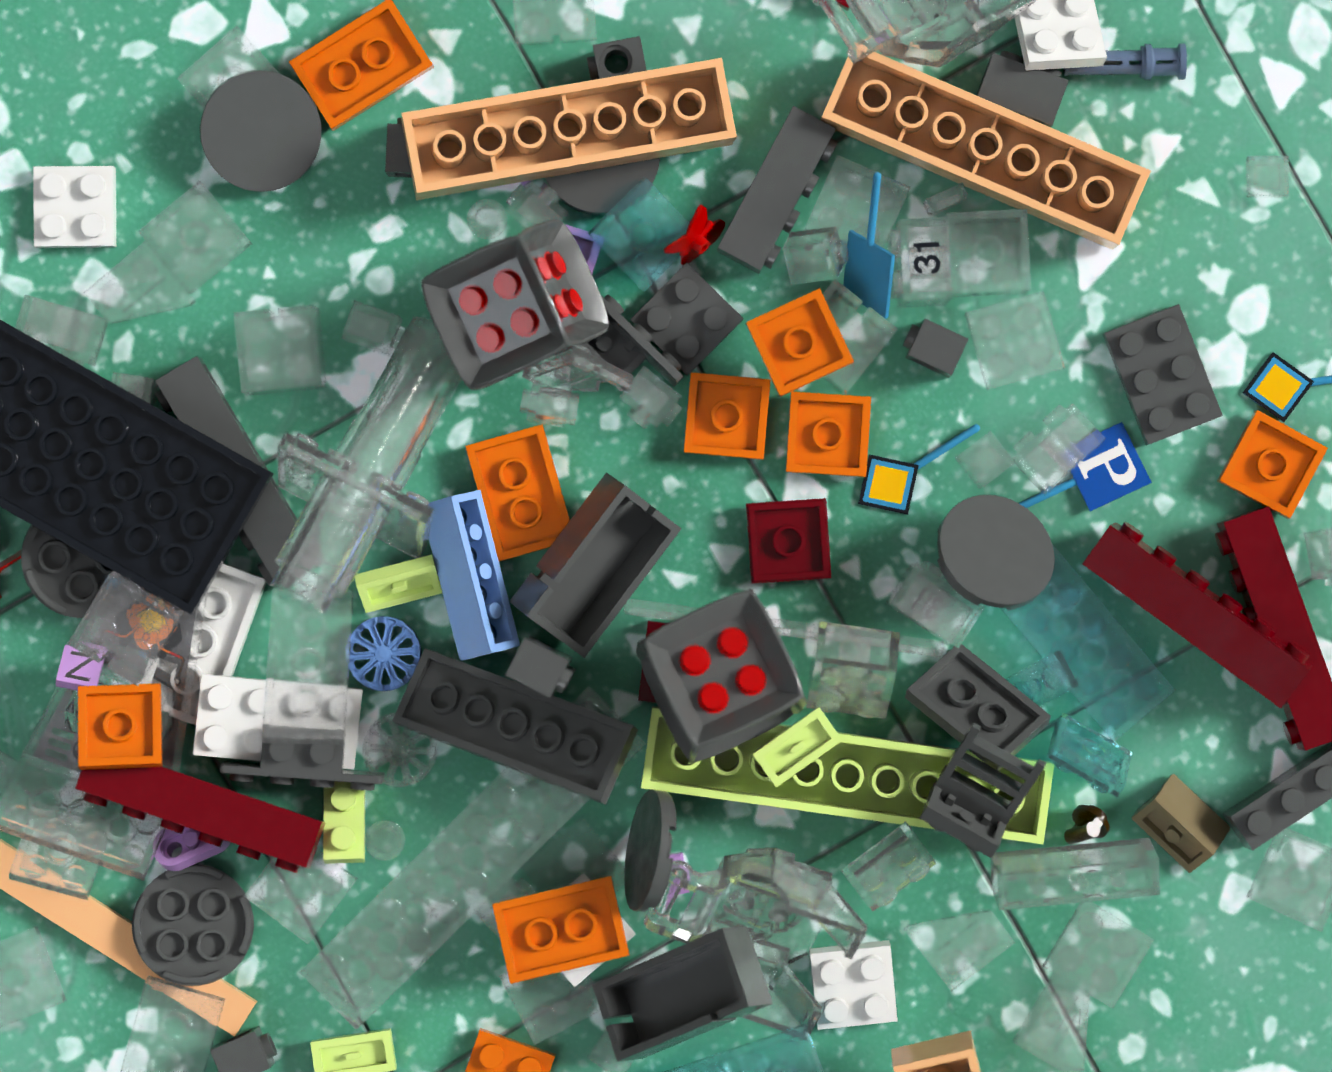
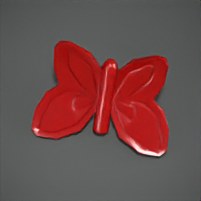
[663,205,725,265]

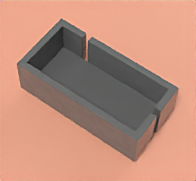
[509,472,681,658]
[592,926,773,1062]

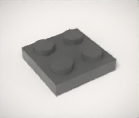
[630,262,744,376]

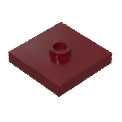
[746,498,832,584]

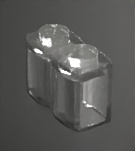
[1012,403,1106,496]

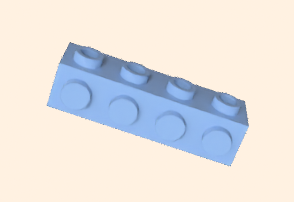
[420,490,520,661]

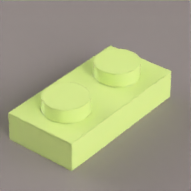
[354,554,442,613]
[752,707,843,787]
[323,781,365,864]
[310,1028,397,1072]

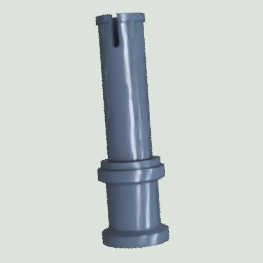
[1063,43,1187,80]

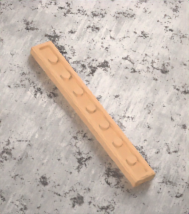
[0,839,258,1037]

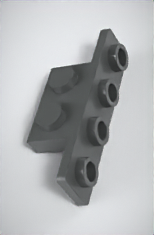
[577,294,683,387]
[220,726,385,790]

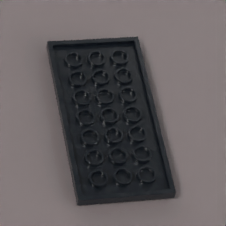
[0,320,274,615]

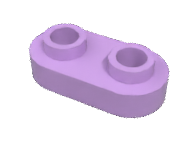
[153,827,231,871]

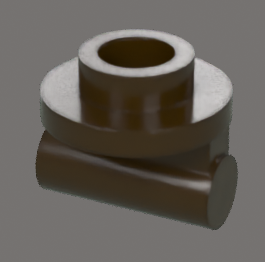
[1064,805,1110,845]

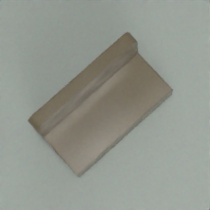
[1131,774,1230,873]

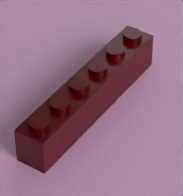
[1215,506,1332,751]
[1082,522,1313,709]
[75,767,326,873]

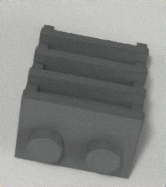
[920,723,1046,858]

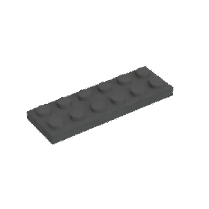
[392,648,638,805]

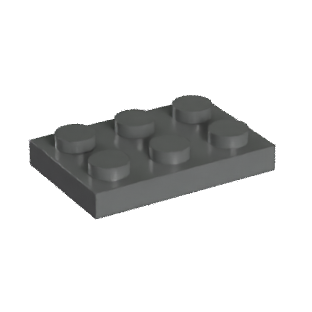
[1103,304,1223,445]
[905,642,1051,771]

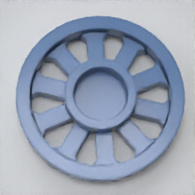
[346,616,422,691]

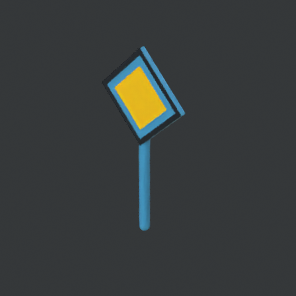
[1243,352,1332,423]
[858,424,980,515]

